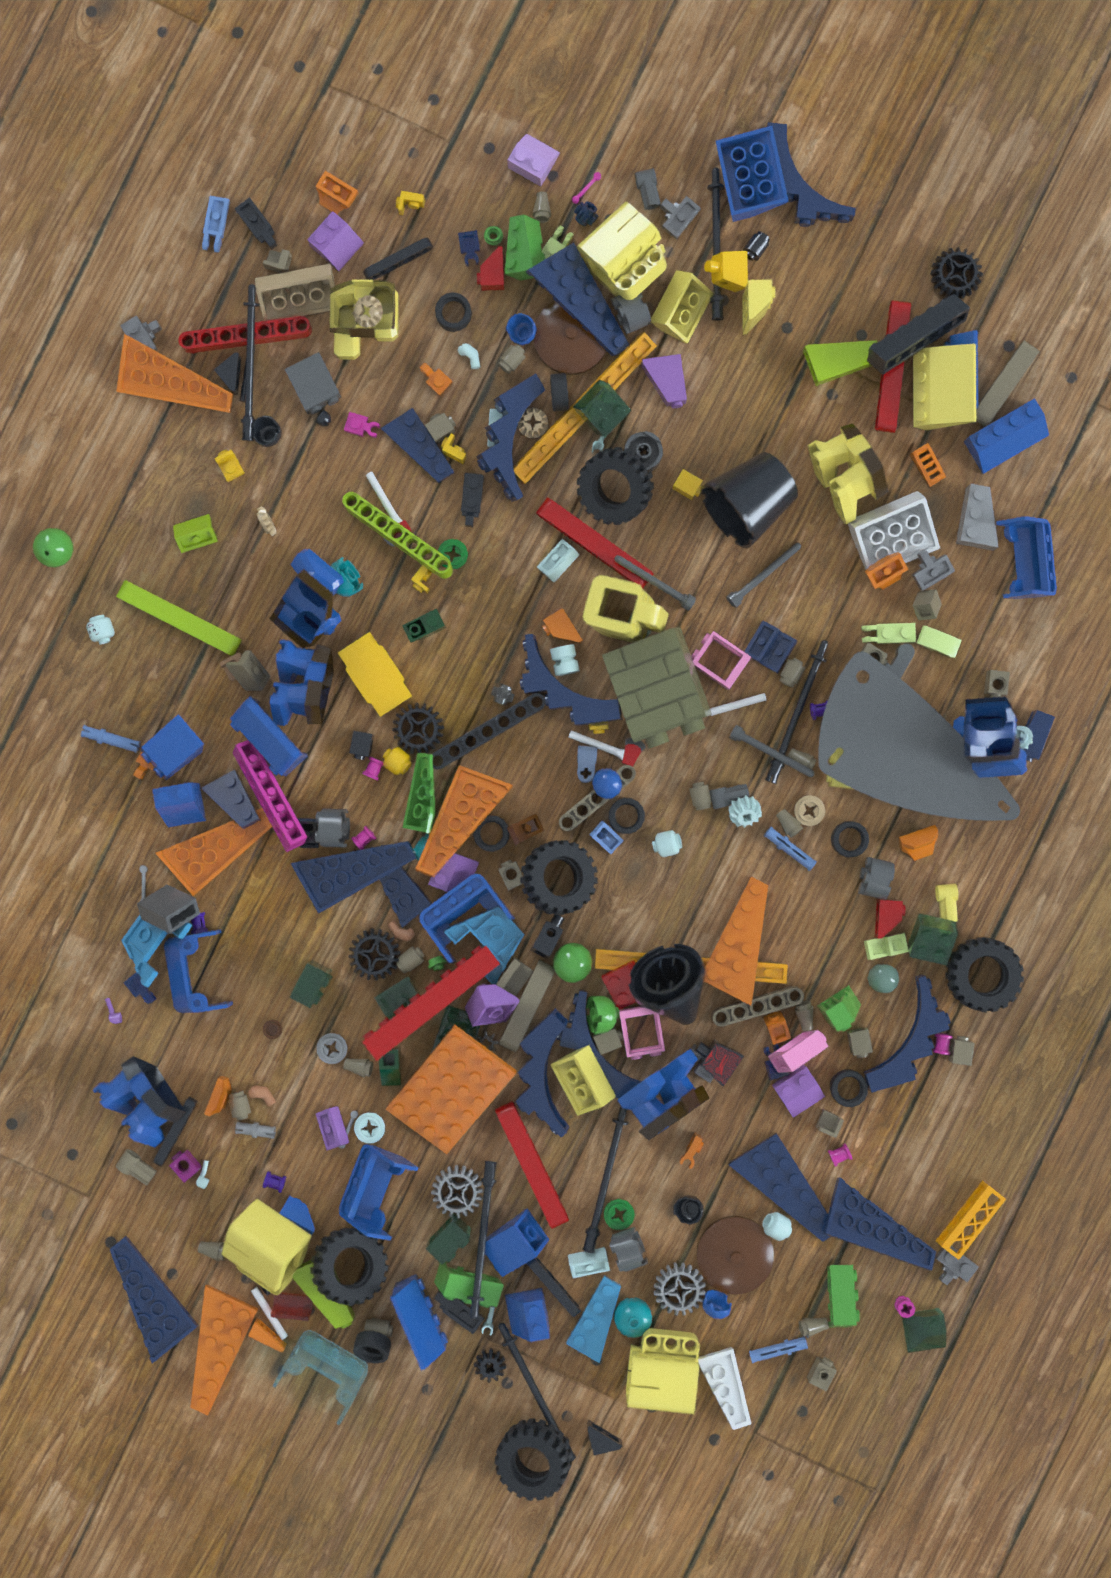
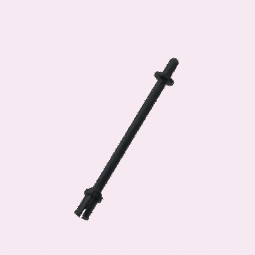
[707,167,725,321]
[241,284,260,441]
[765,640,828,784]
[582,1105,629,1253]
[467,1161,497,1320]
[498,1323,576,1461]

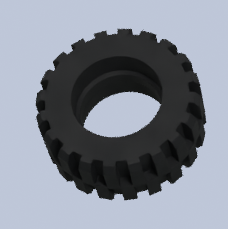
[577,447,654,525]
[520,840,598,915]
[945,937,1024,1013]
[310,1228,389,1306]
[495,1419,572,1501]

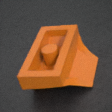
[315,170,358,214]
[865,552,908,590]
[899,825,938,861]
[204,1075,232,1116]

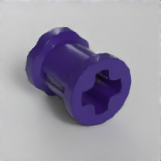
[810,700,828,720]
[191,912,208,934]
[263,1171,287,1193]

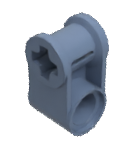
[577,746,597,783]

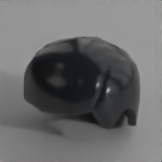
[252,415,282,447]
[673,1195,704,1225]

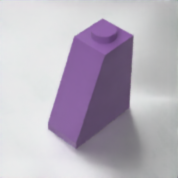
[642,354,687,408]

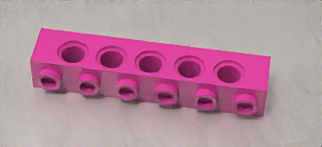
[233,740,307,852]

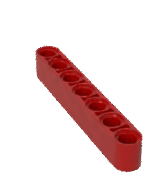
[875,300,911,433]
[178,316,312,353]
[536,497,654,589]
[495,1101,569,1229]

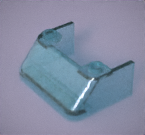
[272,1330,368,1425]

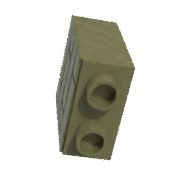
[602,627,712,749]

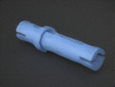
[81,725,141,753]
[764,827,817,871]
[749,1336,808,1363]

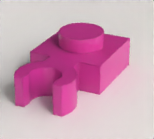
[344,412,380,438]

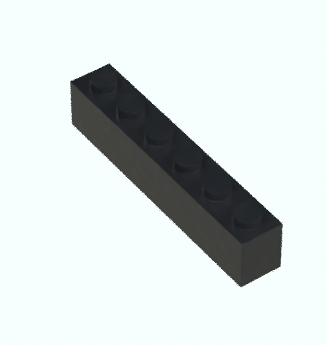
[867,294,970,375]

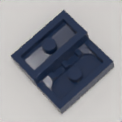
[744,620,798,674]

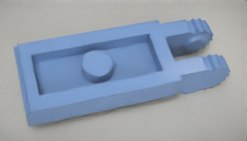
[202,195,230,253]

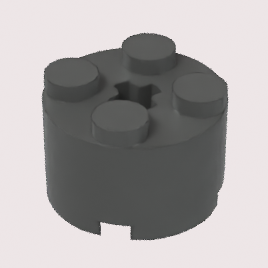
[611,293,651,334]
[624,431,663,472]
[315,808,350,848]
[858,857,895,900]
[609,1227,648,1272]

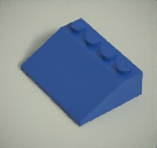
[716,126,789,222]
[390,1274,448,1371]

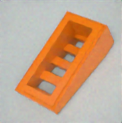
[910,443,946,487]
[248,1318,287,1353]

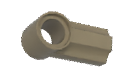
[115,1149,157,1186]

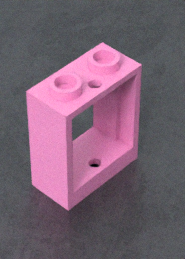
[691,631,751,690]
[619,1006,665,1060]
[768,1030,828,1073]

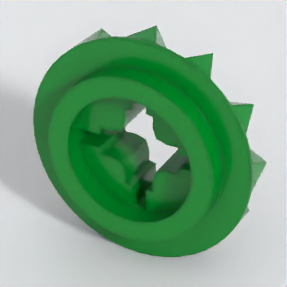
[438,539,468,569]
[604,1198,635,1230]

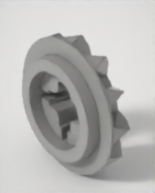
[316,1033,348,1064]

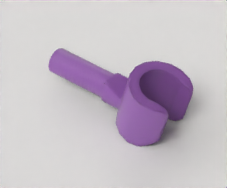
[105,998,122,1024]

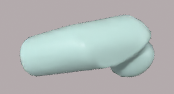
[458,343,481,369]

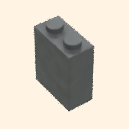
[285,352,342,414]
[137,885,200,934]

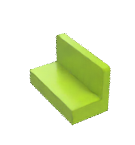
[173,514,218,553]

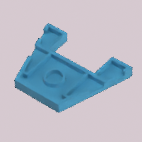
[444,906,524,984]
[121,915,193,987]

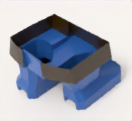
[269,549,344,648]
[270,639,334,726]
[617,1049,710,1141]

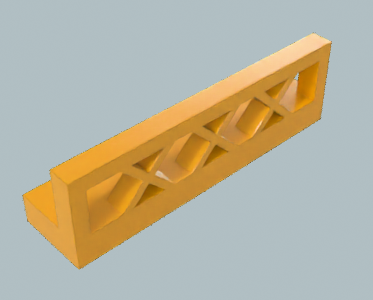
[936,1180,1006,1260]

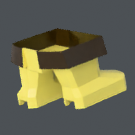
[330,280,399,360]
[807,423,889,524]

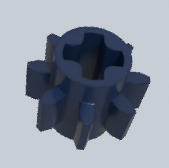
[574,201,599,226]

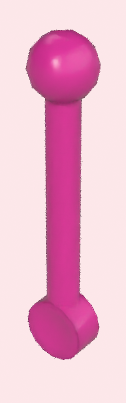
[572,172,601,204]

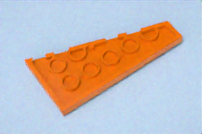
[116,334,233,413]
[415,765,513,878]
[156,808,273,896]
[704,877,768,1006]
[190,1284,258,1416]

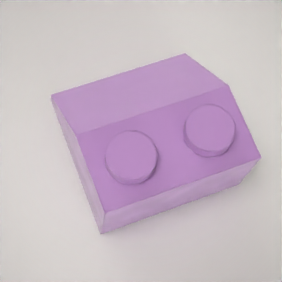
[508,134,560,186]

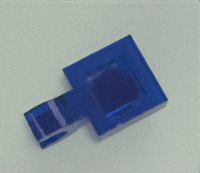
[123,972,157,1004]

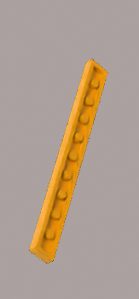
[513,332,657,484]
[595,949,788,984]

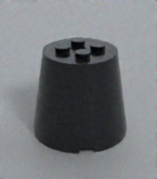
[701,452,798,549]

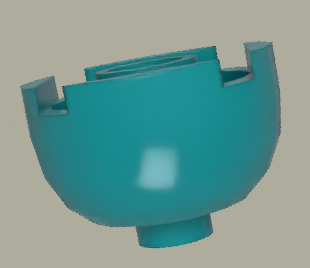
[330,557,363,597]
[614,1297,652,1338]

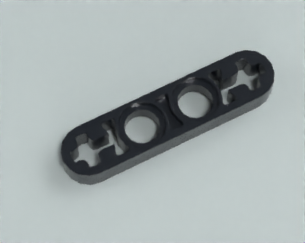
[363,238,433,280]
[153,1096,198,1167]
[527,1257,582,1317]

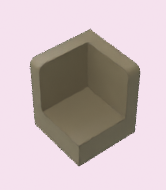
[262,249,292,273]
[912,589,942,621]
[815,1109,844,1138]

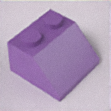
[307,211,364,271]
[428,853,479,892]
[465,984,520,1027]
[772,1064,825,1118]

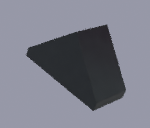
[214,353,242,395]
[297,818,320,848]
[587,1420,622,1456]

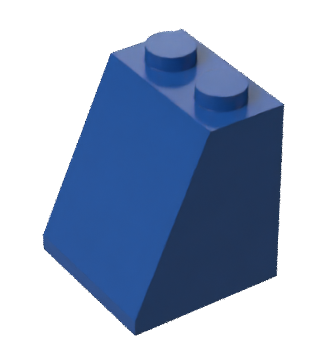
[141,714,204,780]
[152,782,206,828]
[485,1208,549,1277]
[505,1288,550,1342]

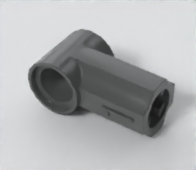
[635,168,660,210]
[710,784,749,809]

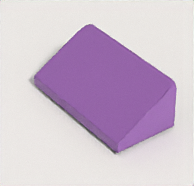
[316,1106,349,1150]

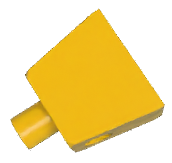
[704,251,748,292]

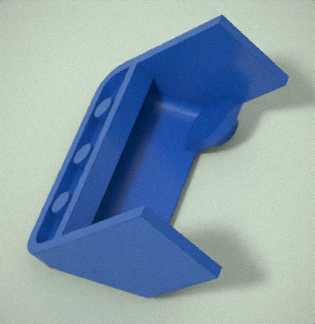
[996,516,1057,599]
[230,696,308,776]
[419,874,515,964]
[164,929,233,1013]
[339,1144,418,1241]

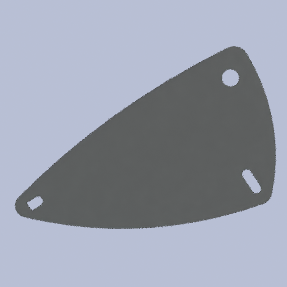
[818,652,1020,821]

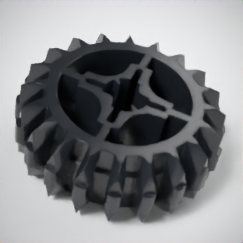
[930,247,983,300]
[392,703,444,754]
[348,928,401,981]

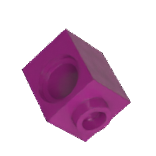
[169,1149,202,1183]

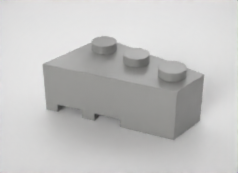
[956,484,998,551]

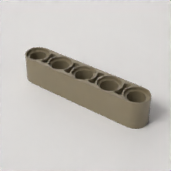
[976,340,1040,427]
[559,765,636,831]
[498,960,555,1053]
[711,986,804,1027]

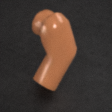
[387,920,415,941]
[248,1085,276,1107]

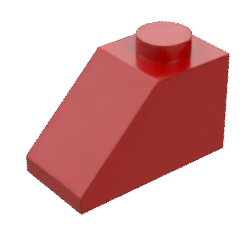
[477,246,504,291]
[875,899,906,939]

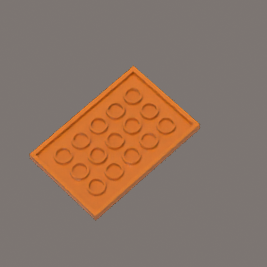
[385,1025,517,1154]

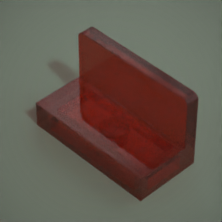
[270,1293,313,1321]

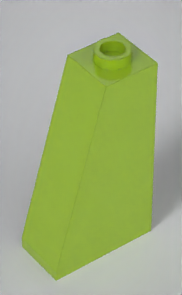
[803,340,877,386]
[293,1260,355,1329]

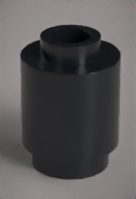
[743,231,770,261]

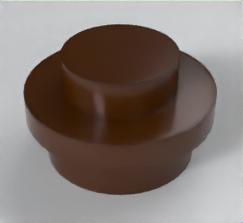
[263,1020,282,1039]

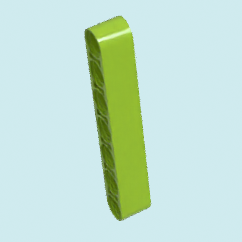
[342,492,453,579]
[116,580,242,656]

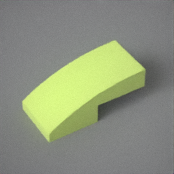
[917,626,962,658]
[864,933,909,960]

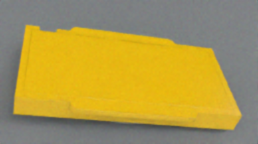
[338,632,412,717]

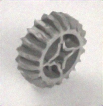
[431,1165,484,1218]
[654,1262,706,1316]

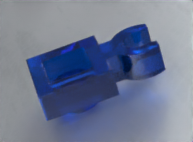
[458,230,480,267]
[763,1044,789,1080]

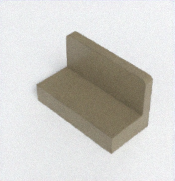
[226,651,271,691]
[496,958,533,996]

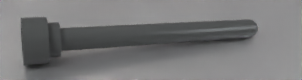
[726,543,801,608]
[614,555,696,611]
[729,725,815,777]

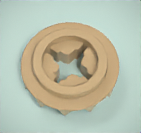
[352,295,383,328]
[518,407,548,438]
[256,506,276,536]
[794,795,825,826]

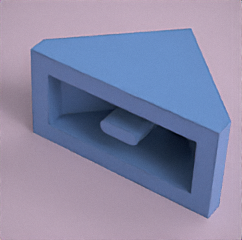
[589,820,624,854]

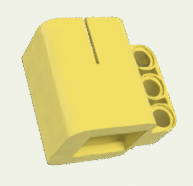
[577,201,667,300]
[583,575,669,643]
[222,1199,311,1295]
[626,1328,700,1414]

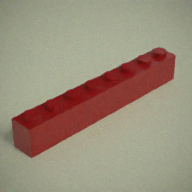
[361,945,500,1061]

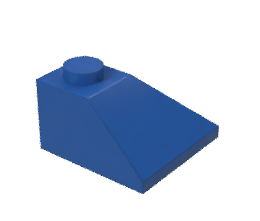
[279,1196,315,1236]

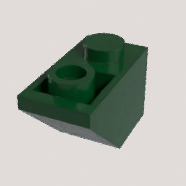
[402,608,446,643]
[379,1046,401,1086]

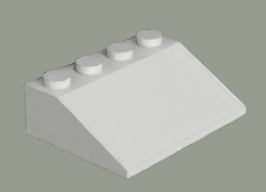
[848,491,940,569]

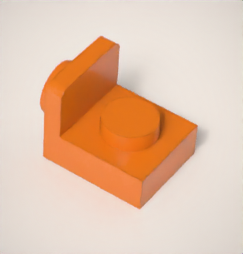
[763,1011,791,1045]

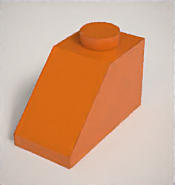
[542,608,583,644]

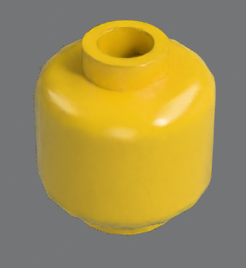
[383,747,412,775]

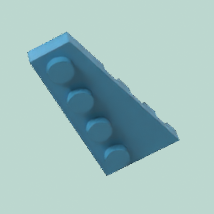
[566,1275,621,1363]

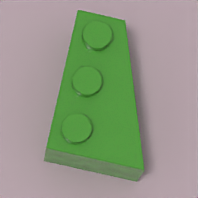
[505,214,545,281]
[817,985,861,1032]
[434,1261,504,1308]
[827,1265,860,1328]

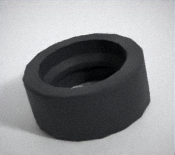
[435,292,472,332]
[550,373,569,411]
[608,798,645,834]
[473,815,510,852]
[831,821,869,858]
[830,1069,868,1107]
[353,1331,392,1363]

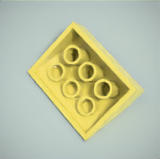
[913,344,976,430]

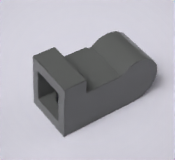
[885,644,915,678]

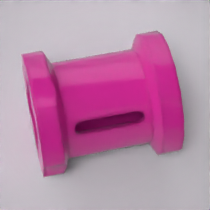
[362,756,383,781]
[351,825,377,850]
[933,1033,953,1055]
[828,1143,853,1167]
[894,1296,915,1318]

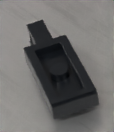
[234,197,278,250]
[461,473,484,527]
[434,1290,485,1334]

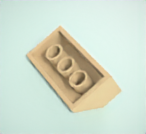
[255,264,335,321]

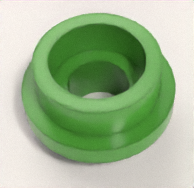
[484,226,503,246]
[428,956,447,972]

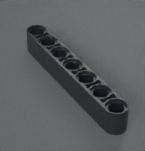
[432,693,545,770]

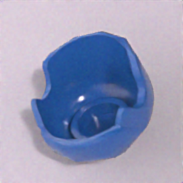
[506,313,537,345]
[592,768,622,799]
[702,1290,732,1319]

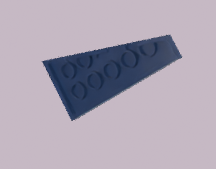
[525,243,629,356]
[291,841,418,914]
[728,1133,831,1242]
[823,1177,936,1271]
[109,1236,198,1364]

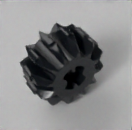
[474,1348,507,1383]

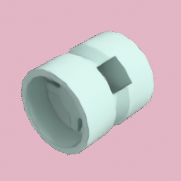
[550,644,580,676]

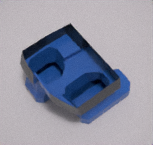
[953,696,1027,778]
[93,1056,186,1148]

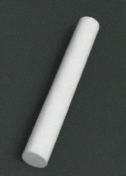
[710,693,766,716]
[251,1287,288,1340]

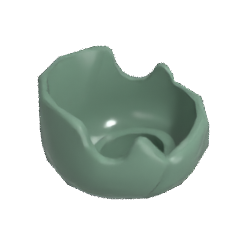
[867,964,900,993]

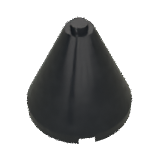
[629,944,705,1025]

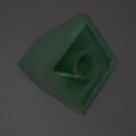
[902,1308,947,1353]

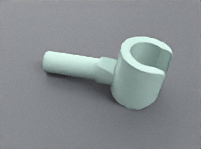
[592,429,608,453]
[196,1160,209,1189]
[482,1306,495,1336]

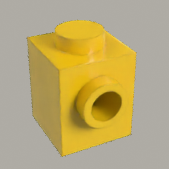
[672,469,703,500]

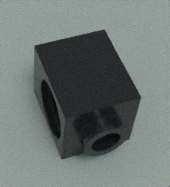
[349,731,374,760]

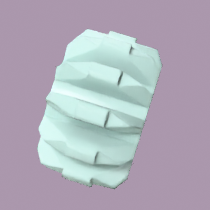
[728,795,762,828]

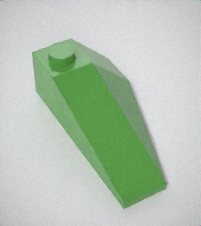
[402,753,436,833]

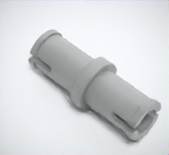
[235,1121,276,1139]

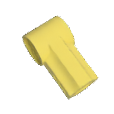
[935,884,958,922]

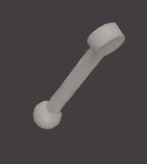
[139,865,148,901]
[339,1110,358,1149]

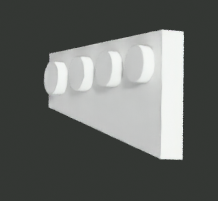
[698,1347,751,1430]

